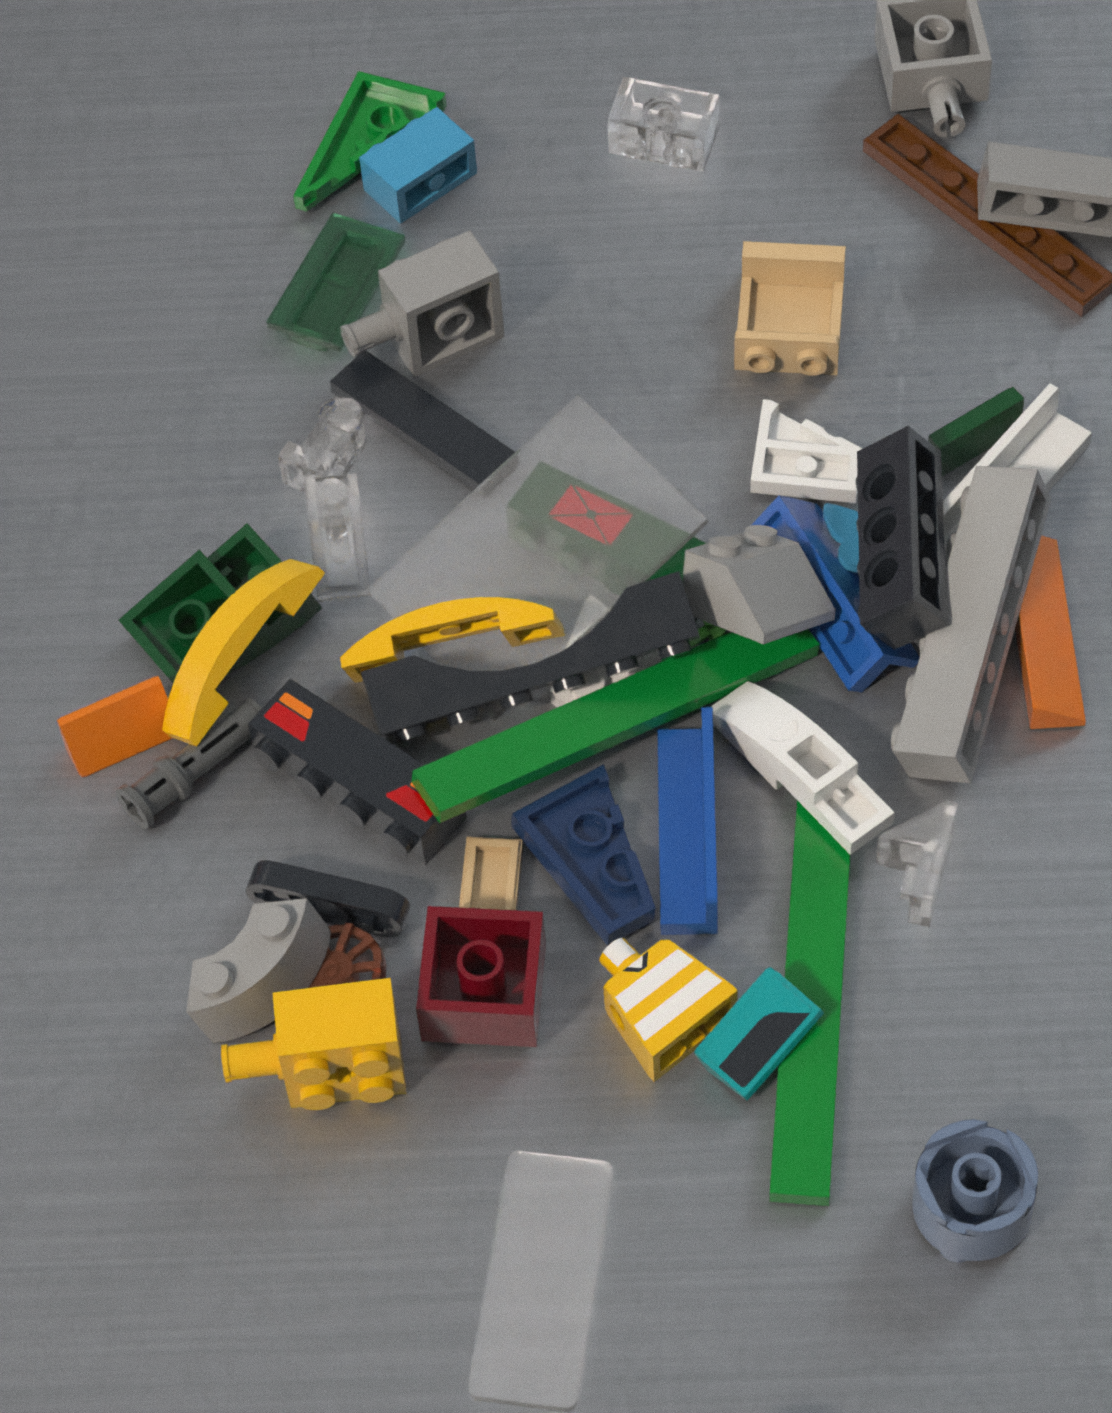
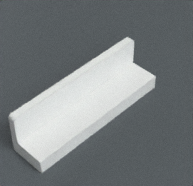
[943,383,1092,569]

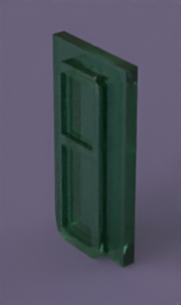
[266,212,405,352]

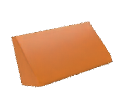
[57,676,173,777]

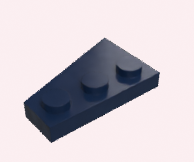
[511,764,656,946]

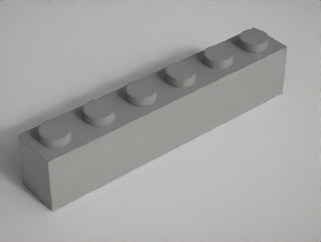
[891,466,1052,784]

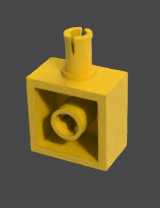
[221,978,407,1110]

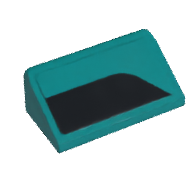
[694,967,824,1101]

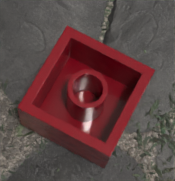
[416,906,546,1047]

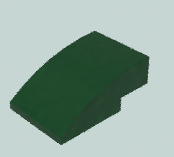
[118,523,323,683]

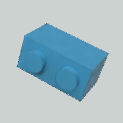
[359,107,477,224]

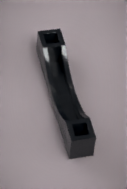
[361,571,700,744]

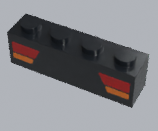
[248,679,467,865]

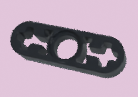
[245,860,410,937]

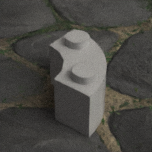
[186,898,331,1043]

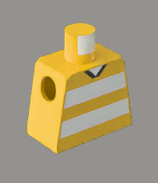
[599,938,738,1082]

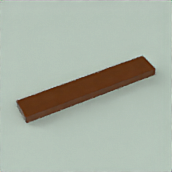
[863,114,1112,317]

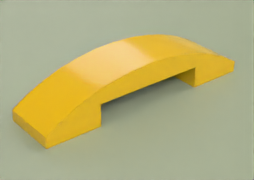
[162,559,325,747]
[340,597,565,683]

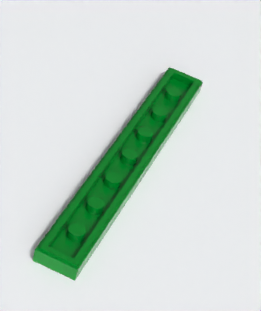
[412,629,820,823]
[769,800,850,1206]

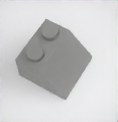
[683,525,835,644]

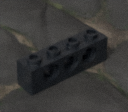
[855,425,948,650]

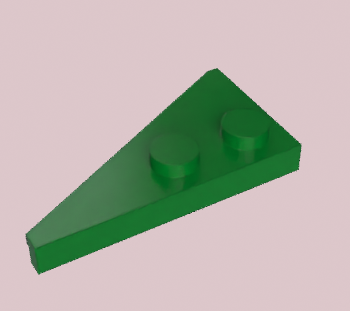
[293,71,447,212]

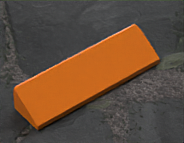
[1015,535,1086,729]

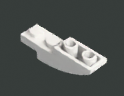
[711,681,895,855]

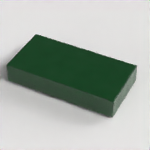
[928,387,1025,477]

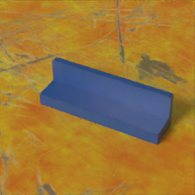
[752,495,920,693]
[657,707,718,935]

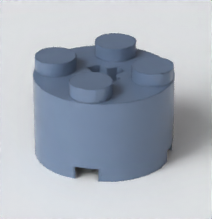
[912,1119,1038,1263]

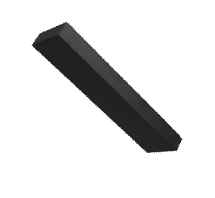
[330,351,520,498]

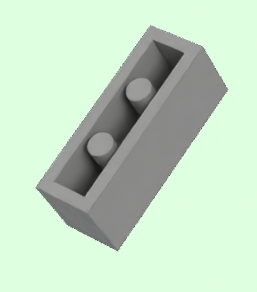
[977,141,1112,237]

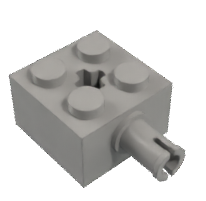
[875,0,992,138]
[340,230,505,377]

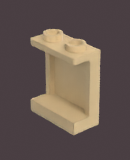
[734,241,846,376]

